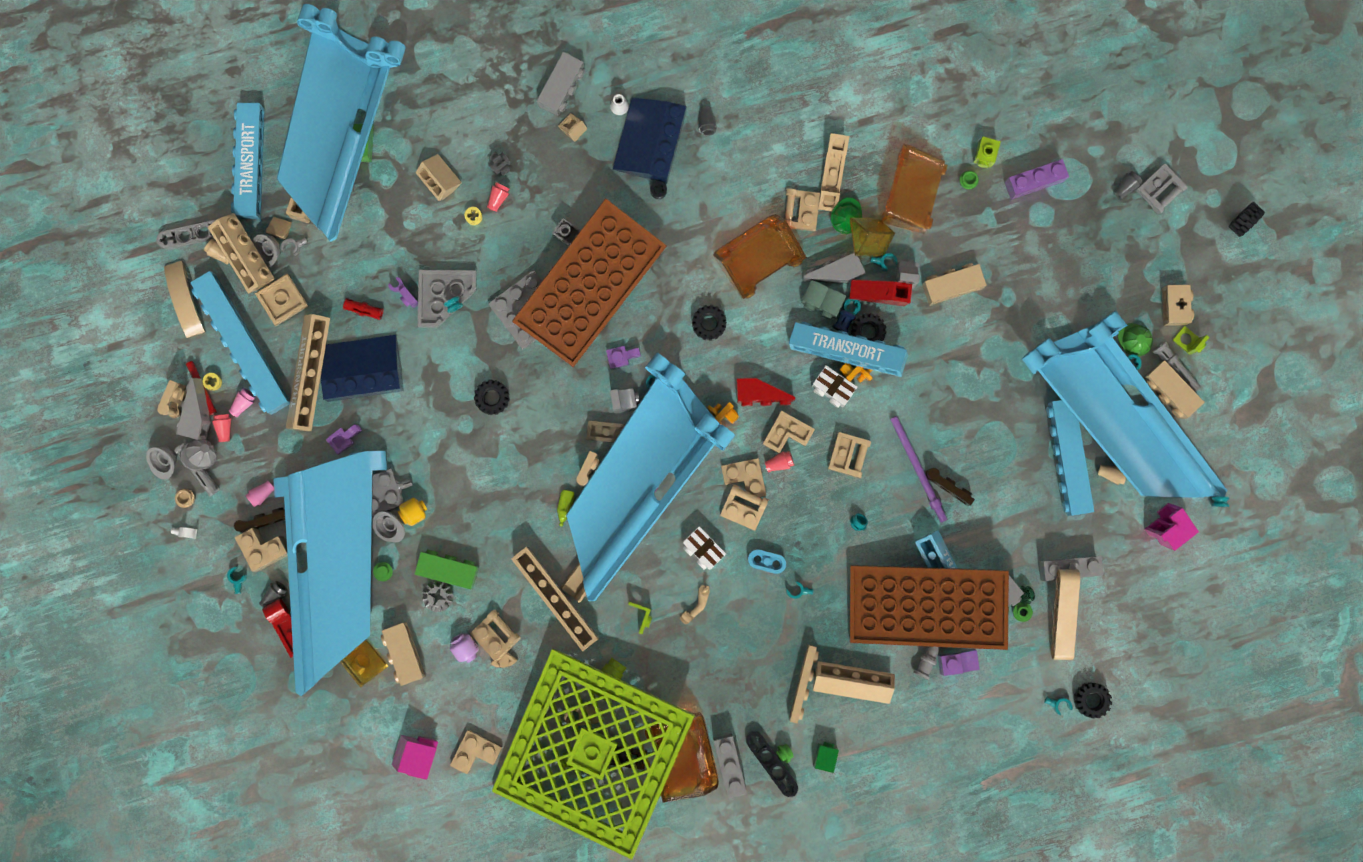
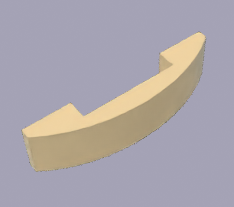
[818,133,850,211]
[164,261,206,338]

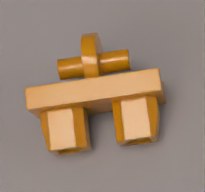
[839,363,873,383]
[706,402,739,425]

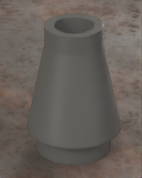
[699,106,717,136]
[1114,171,1142,199]
[259,581,287,607]

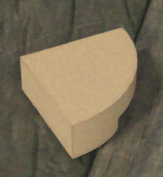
[490,652,518,668]

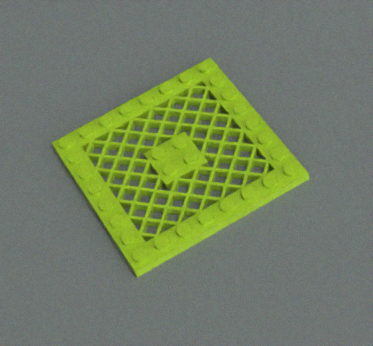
[492,648,695,860]

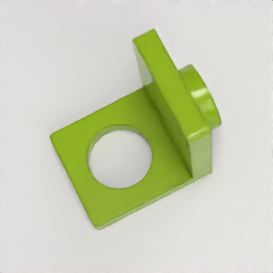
[1172,326,1210,355]
[628,601,652,634]

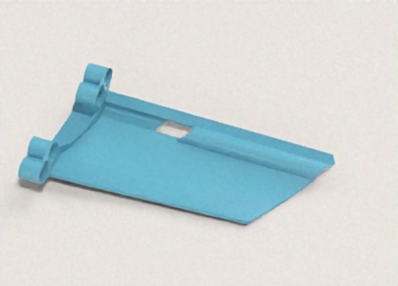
[277,4,406,242]
[1022,311,1228,498]
[566,353,735,601]
[273,451,387,696]

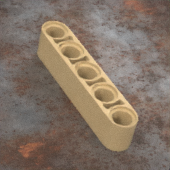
[1051,569,1080,660]

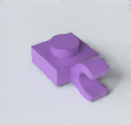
[388,277,418,308]
[606,346,641,369]
[326,424,362,455]

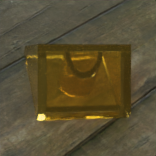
[850,218,895,257]
[340,639,388,688]

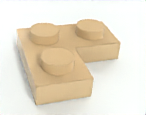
[763,411,815,453]
[721,458,767,497]
[450,730,503,774]

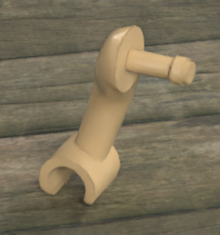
[680,585,710,624]

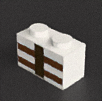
[812,366,857,408]
[683,527,726,570]

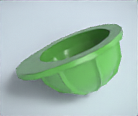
[1117,323,1153,357]

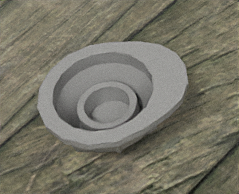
[252,234,281,269]
[180,439,217,470]
[146,446,177,480]
[372,511,405,542]

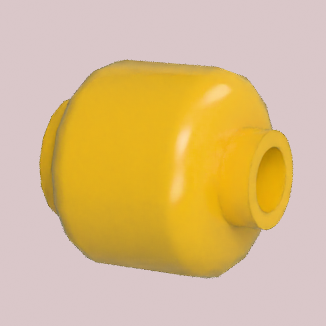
[397,497,428,526]

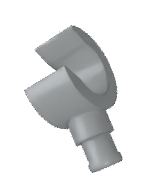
[281,237,308,256]

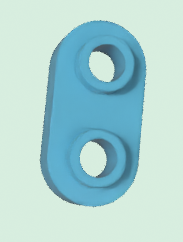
[748,550,786,574]

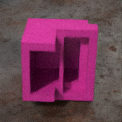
[1144,503,1199,551]
[391,735,438,780]

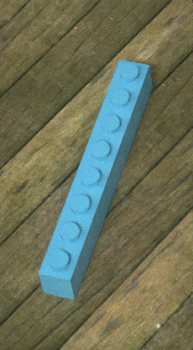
[190,271,290,415]

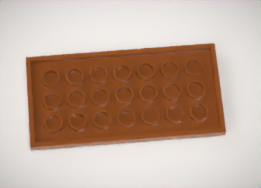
[512,198,667,367]
[850,565,1009,650]

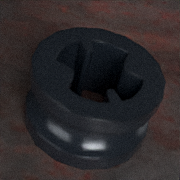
[650,181,667,199]

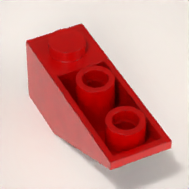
[849,280,913,307]
[736,378,795,407]

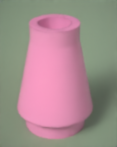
[228,388,256,417]
[245,481,274,507]

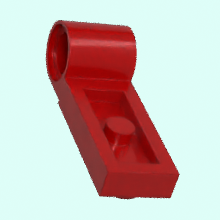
[262,598,293,658]

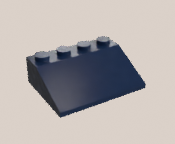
[613,97,687,184]
[321,335,404,402]

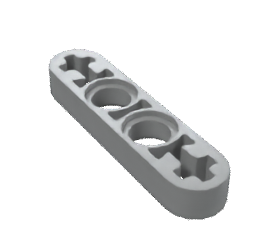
[156,219,217,250]

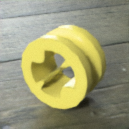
[464,207,482,225]
[202,373,222,391]

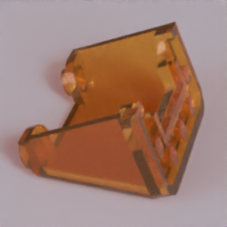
[881,143,948,234]
[713,214,807,299]
[645,712,719,803]

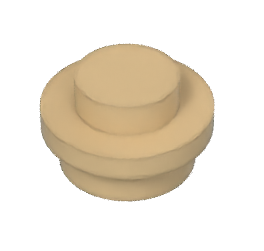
[175,489,195,508]

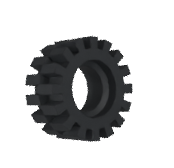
[1228,202,1265,237]
[692,305,727,341]
[851,313,887,342]
[474,380,510,415]
[1074,682,1112,719]

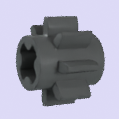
[488,152,512,176]

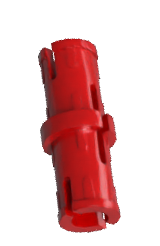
[343,298,384,320]

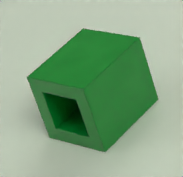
[813,741,839,773]

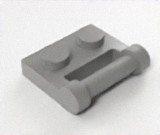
[1136,164,1187,214]

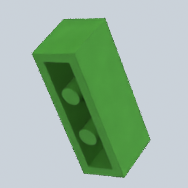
[415,549,479,590]

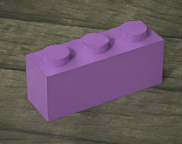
[1005,159,1069,200]

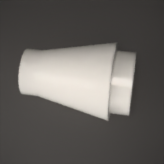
[610,94,629,115]

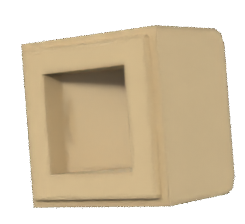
[558,113,587,141]
[265,217,292,240]

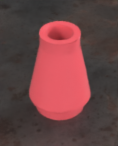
[487,182,510,212]
[212,414,231,442]
[765,451,794,472]

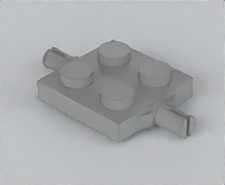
[372,469,413,517]

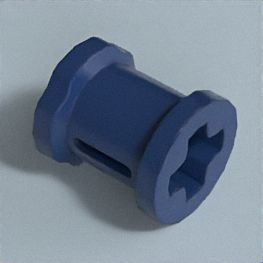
[832,310,856,333]

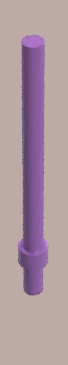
[890,416,948,523]

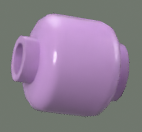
[449,633,479,663]

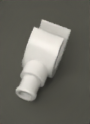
[171,527,197,539]

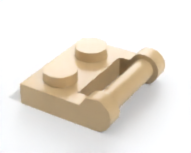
[782,189,820,232]
[157,380,187,418]
[828,432,871,479]
[577,451,600,487]
[720,484,769,531]
[470,609,521,662]

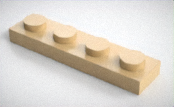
[789,645,819,724]

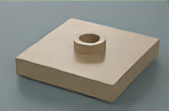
[255,273,308,326]

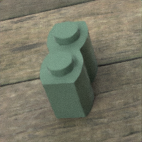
[801,280,846,320]

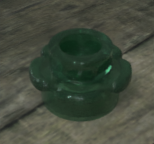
[1020,586,1035,604]

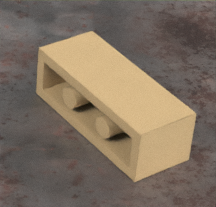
[922,263,987,306]
[1143,360,1205,420]
[381,622,426,686]

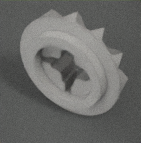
[422,581,453,612]

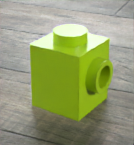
[973,136,1001,168]

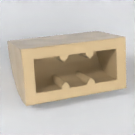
[415,154,462,201]

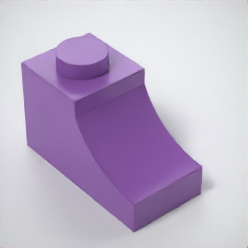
[937,650,980,676]

